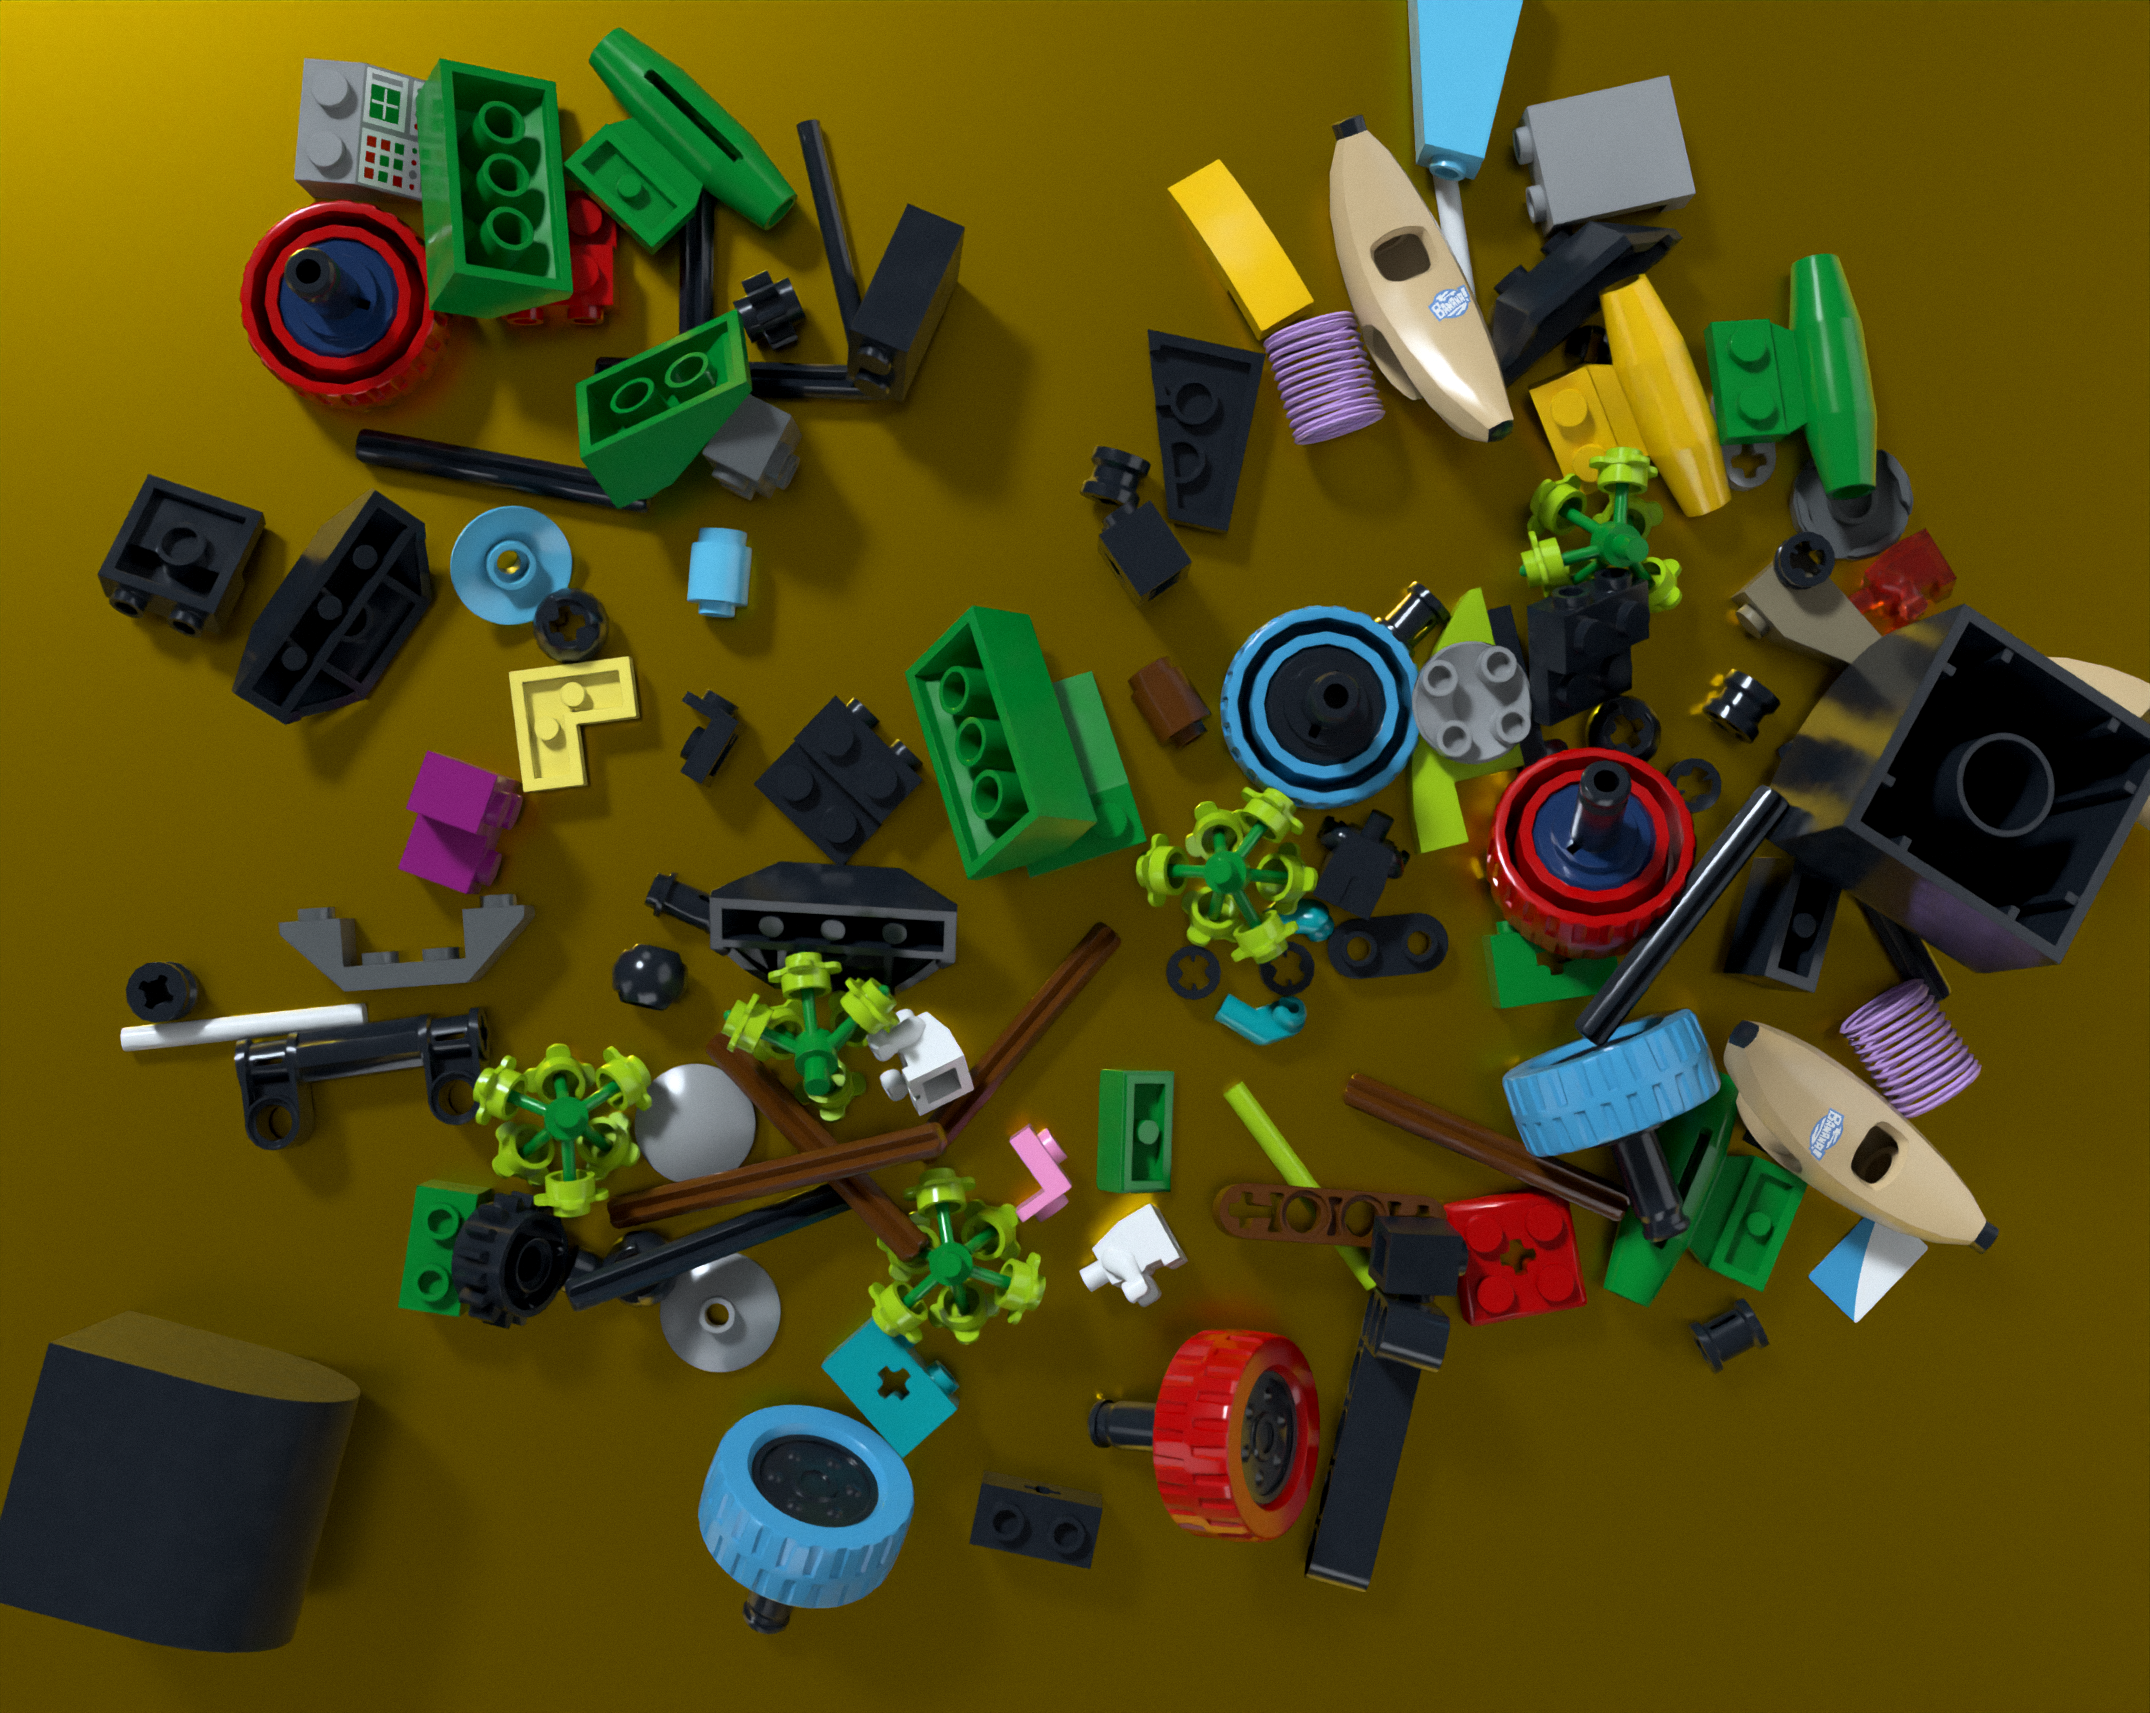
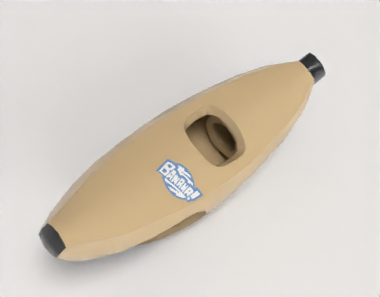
[1330,114,1514,443]
[1724,1020,1999,1254]

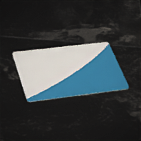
[1808,1217,1928,1323]

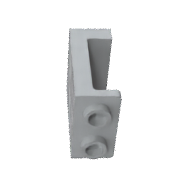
[1512,75,1696,238]

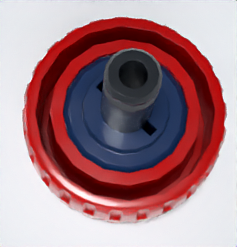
[239,199,454,412]
[1486,747,1697,960]

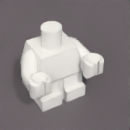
[866,1009,974,1116]
[1079,1203,1188,1307]

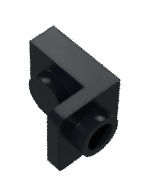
[680,689,747,788]

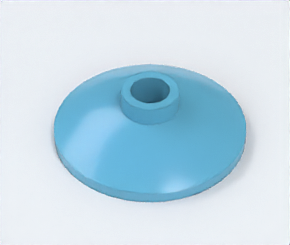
[450,506,572,625]

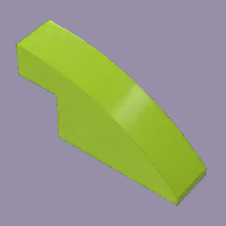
[1405,587,1524,855]

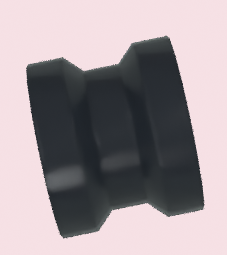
[1080,446,1151,509]
[1702,669,1781,744]
[126,961,201,1023]

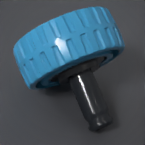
[1220,605,1419,810]
[1502,1008,1721,1242]
[698,1405,915,1635]

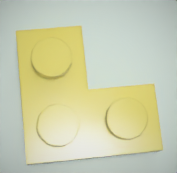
[509,656,640,793]

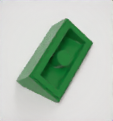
[1096,1069,1174,1193]

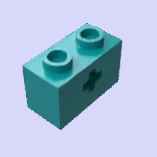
[821,1317,960,1459]

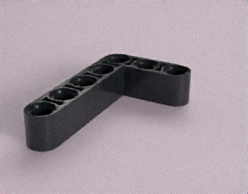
[1304,1287,1450,1593]

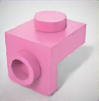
[1009,1123,1072,1223]

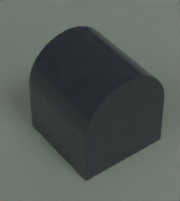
[1765,603,2150,973]
[0,1310,361,1653]

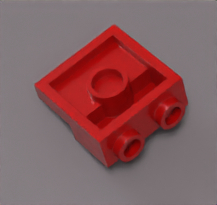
[504,190,620,325]

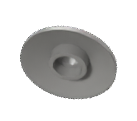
[660,1253,781,1372]

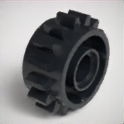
[451,1191,569,1329]

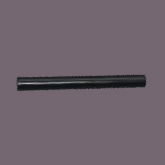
[796,119,862,344]

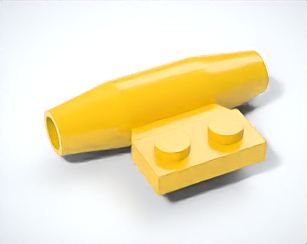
[1528,273,1731,517]

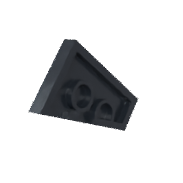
[1147,329,1266,534]

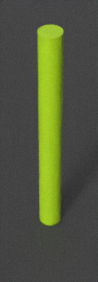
[1223,1081,1377,1291]

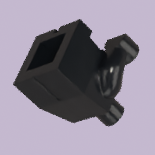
[1312,809,1410,921]

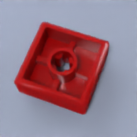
[1443,1187,1588,1327]

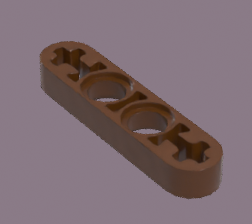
[1212,1183,1447,1248]

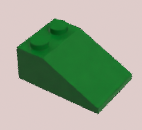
[575,308,753,509]
[1026,671,1147,879]

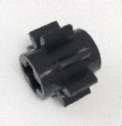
[733,270,807,351]

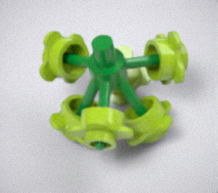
[1519,447,1682,613]
[1136,787,1318,964]
[721,951,900,1123]
[473,1043,652,1218]
[868,1168,1046,1345]

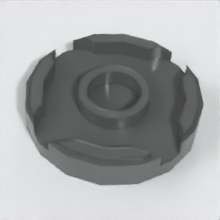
[1788,449,1914,563]

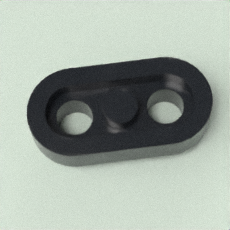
[1326,913,1448,979]

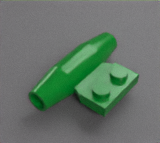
[564,27,798,255]
[1703,254,1877,500]
[1603,1071,1808,1308]

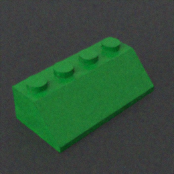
[415,58,573,319]
[905,605,1098,881]

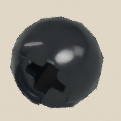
[533,588,609,664]
[1585,695,1662,763]
[612,943,688,1011]
[602,1230,678,1308]

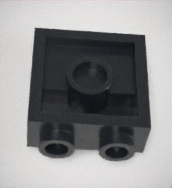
[97,474,266,638]
[1527,567,1650,727]
[754,695,925,865]

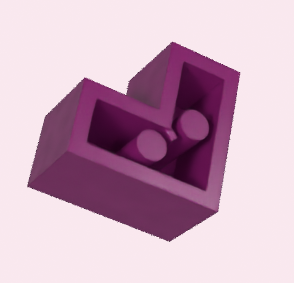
[398,750,523,895]

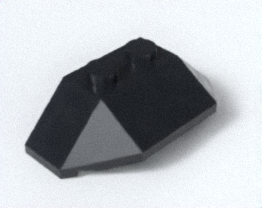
[1487,221,1683,389]
[231,488,432,725]
[709,861,958,996]

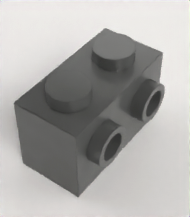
[702,394,803,501]

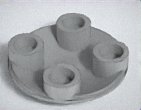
[1412,641,1532,764]
[635,1064,756,1182]

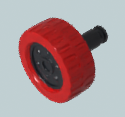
[1087,1329,1320,1543]

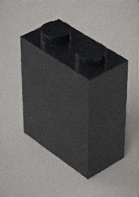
[846,204,965,403]

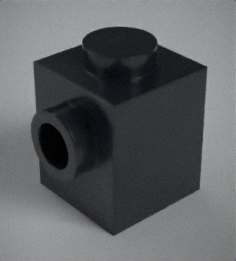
[1368,1215,1468,1303]

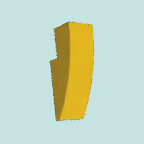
[1167,159,1314,341]

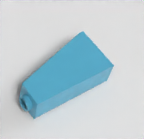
[1408,0,1523,181]

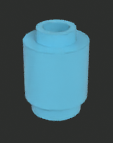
[687,527,752,618]

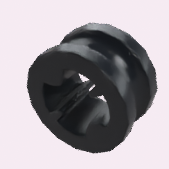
[1773,532,1835,590]
[1664,758,1722,813]
[1259,942,1315,996]
[1166,945,1221,1000]

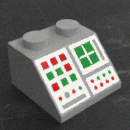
[294,58,426,206]

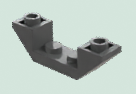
[279,894,535,992]

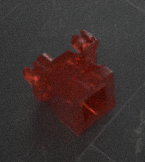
[1847,528,1957,631]

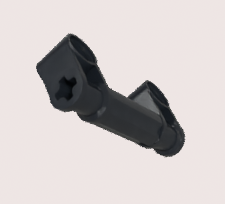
[235,1006,490,1150]

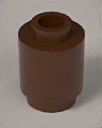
[1127,656,1212,750]

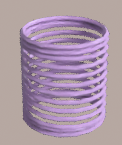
[1263,311,1386,445]
[1840,978,1982,1119]

